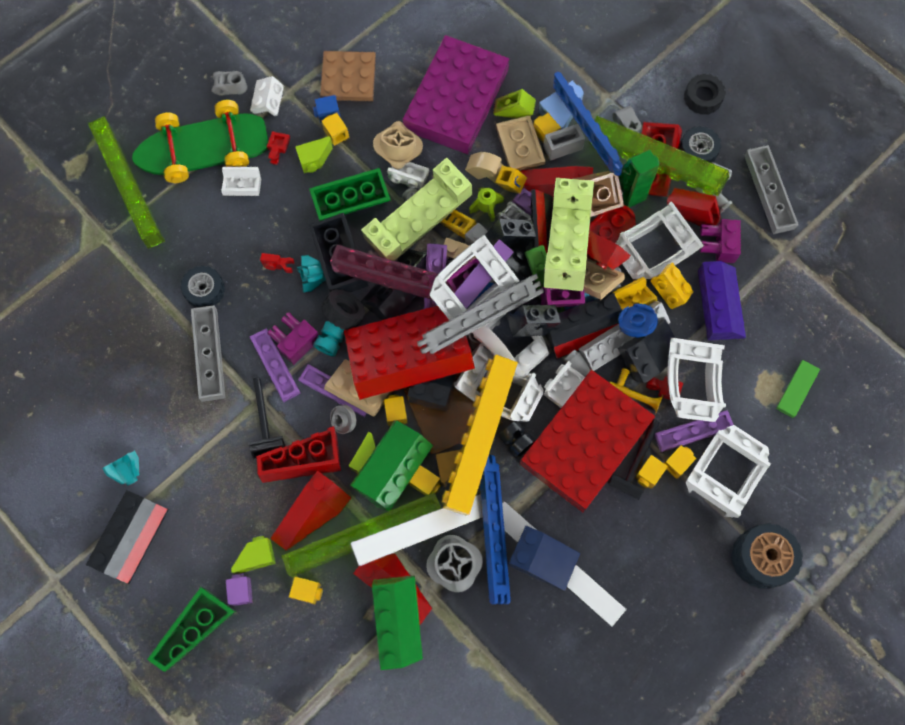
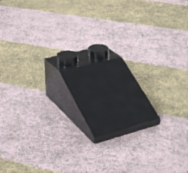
[618,319,675,383]
[407,374,457,412]

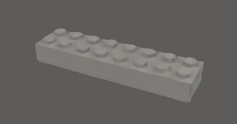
[744,145,799,234]
[579,301,671,371]
[191,305,226,402]

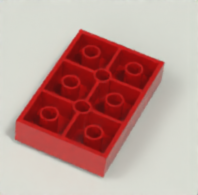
[344,305,475,400]
[520,370,655,513]

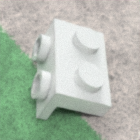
[250,76,284,116]
[387,162,429,189]
[221,167,261,196]
[544,361,585,408]

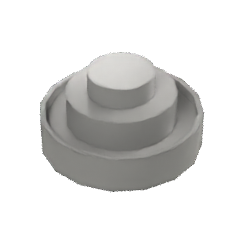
[330,405,356,434]

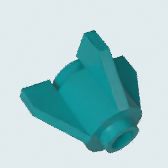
[297,255,326,293]
[102,451,140,486]

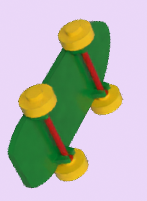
[132,100,269,183]

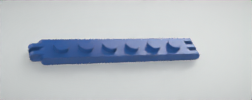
[553,72,623,176]
[480,455,511,604]

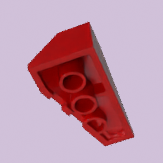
[640,122,682,197]
[520,166,593,202]
[587,231,631,270]
[270,471,351,551]
[353,553,432,625]

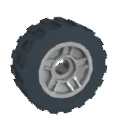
[679,126,721,168]
[180,266,225,308]

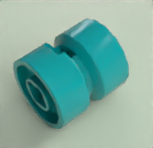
[313,321,345,357]

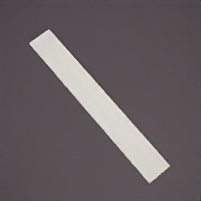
[351,494,483,566]
[502,501,626,626]

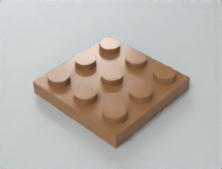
[320,51,376,101]

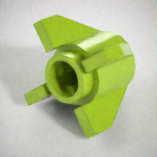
[469,187,504,222]

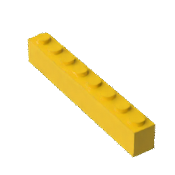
[442,354,518,516]

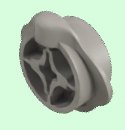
[426,535,482,592]

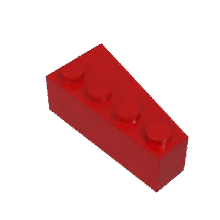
[257,426,341,483]

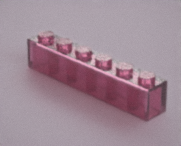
[330,245,448,300]

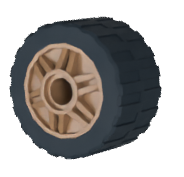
[731,523,803,589]

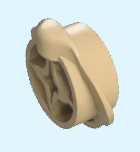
[373,121,423,169]

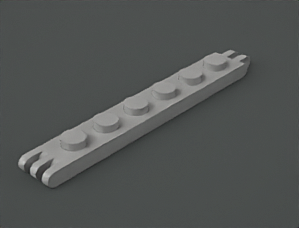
[417,274,544,354]

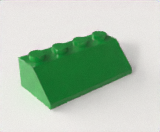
[309,168,391,221]
[350,420,433,512]
[372,576,423,670]

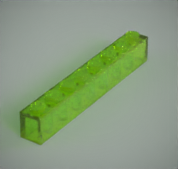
[88,116,165,249]
[589,116,729,196]
[282,492,441,577]

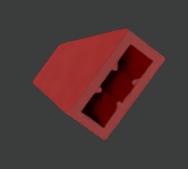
[667,188,721,226]

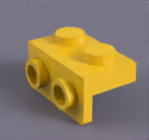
[651,262,694,309]
[612,277,657,310]

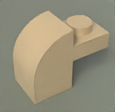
[465,152,504,186]

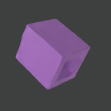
[226,574,253,606]

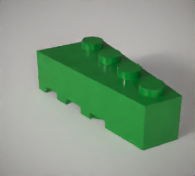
[619,150,660,208]
[147,587,237,672]

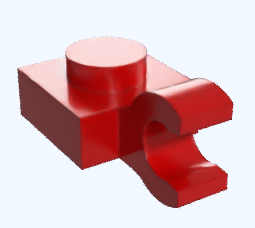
[267,131,290,165]
[260,253,295,273]
[646,376,683,400]

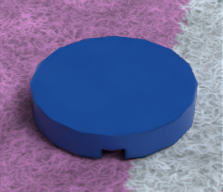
[618,304,658,338]

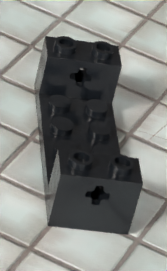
[485,219,561,337]

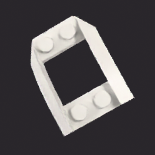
[615,201,704,280]
[429,235,519,320]
[472,313,549,377]
[668,338,726,422]
[454,343,544,422]
[686,425,771,518]

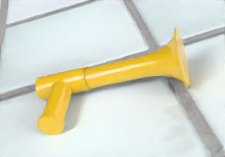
[610,368,663,414]

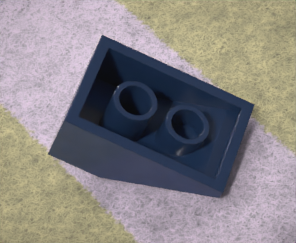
[509,525,580,591]

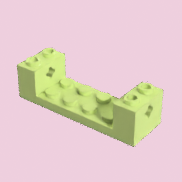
[361,158,472,265]
[544,178,594,291]

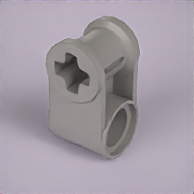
[212,71,247,95]
[613,106,641,142]
[497,202,531,220]

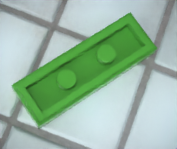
[776,360,820,418]

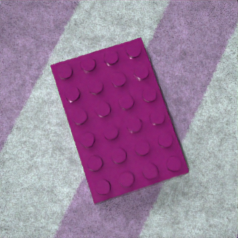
[403,35,509,155]

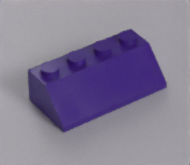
[698,261,746,340]

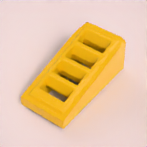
[440,210,477,239]

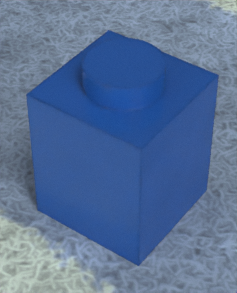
[313,95,341,124]

